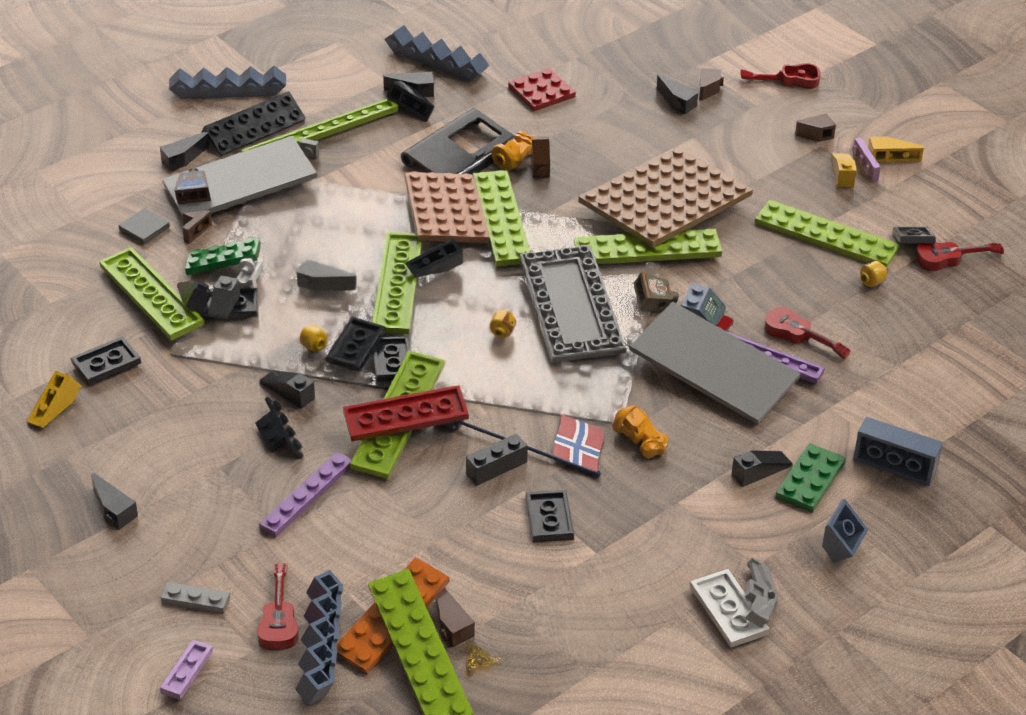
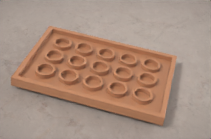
[404,171,489,243]

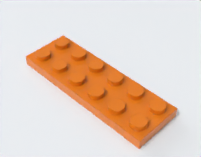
[336,557,450,675]

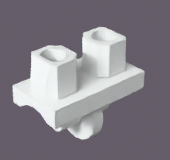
[237,258,264,288]

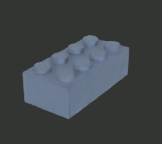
[853,416,943,486]

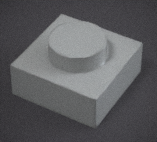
[300,138,319,159]

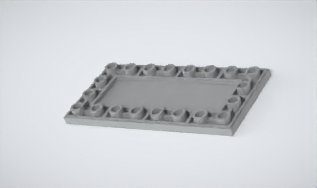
[162,136,317,217]
[519,245,626,363]
[629,302,801,425]

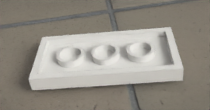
[690,569,770,648]

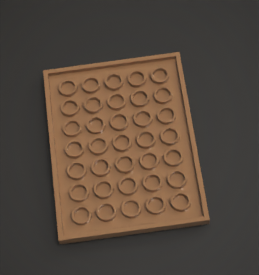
[578,147,753,247]

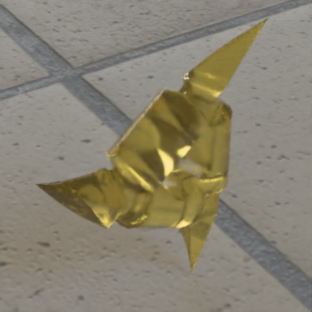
[464,642,504,676]

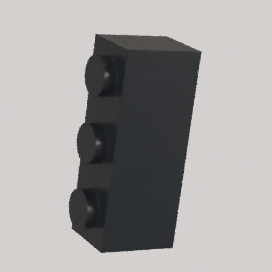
[466,433,528,486]

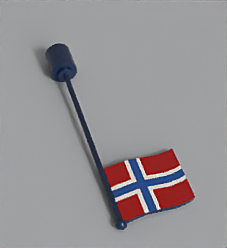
[441,414,604,478]

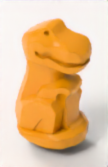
[491,131,535,171]
[612,405,669,459]

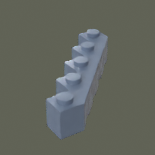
[384,25,490,81]
[169,65,286,99]
[295,570,343,706]

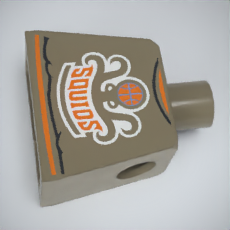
[633,272,679,311]

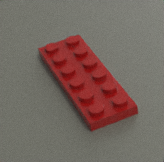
[343,385,469,442]

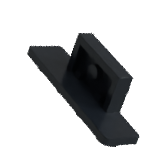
[255,397,304,458]

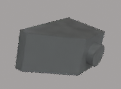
[208,276,240,320]

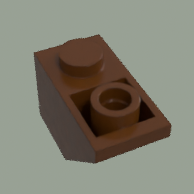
[795,114,836,142]

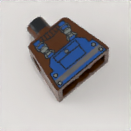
[174,168,211,204]

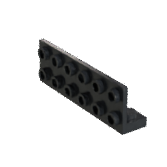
[201,91,305,156]

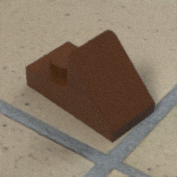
[182,210,212,244]

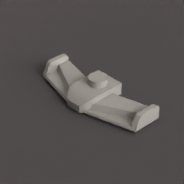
[745,558,778,626]

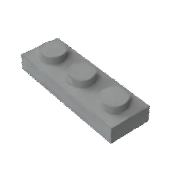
[161,582,230,614]

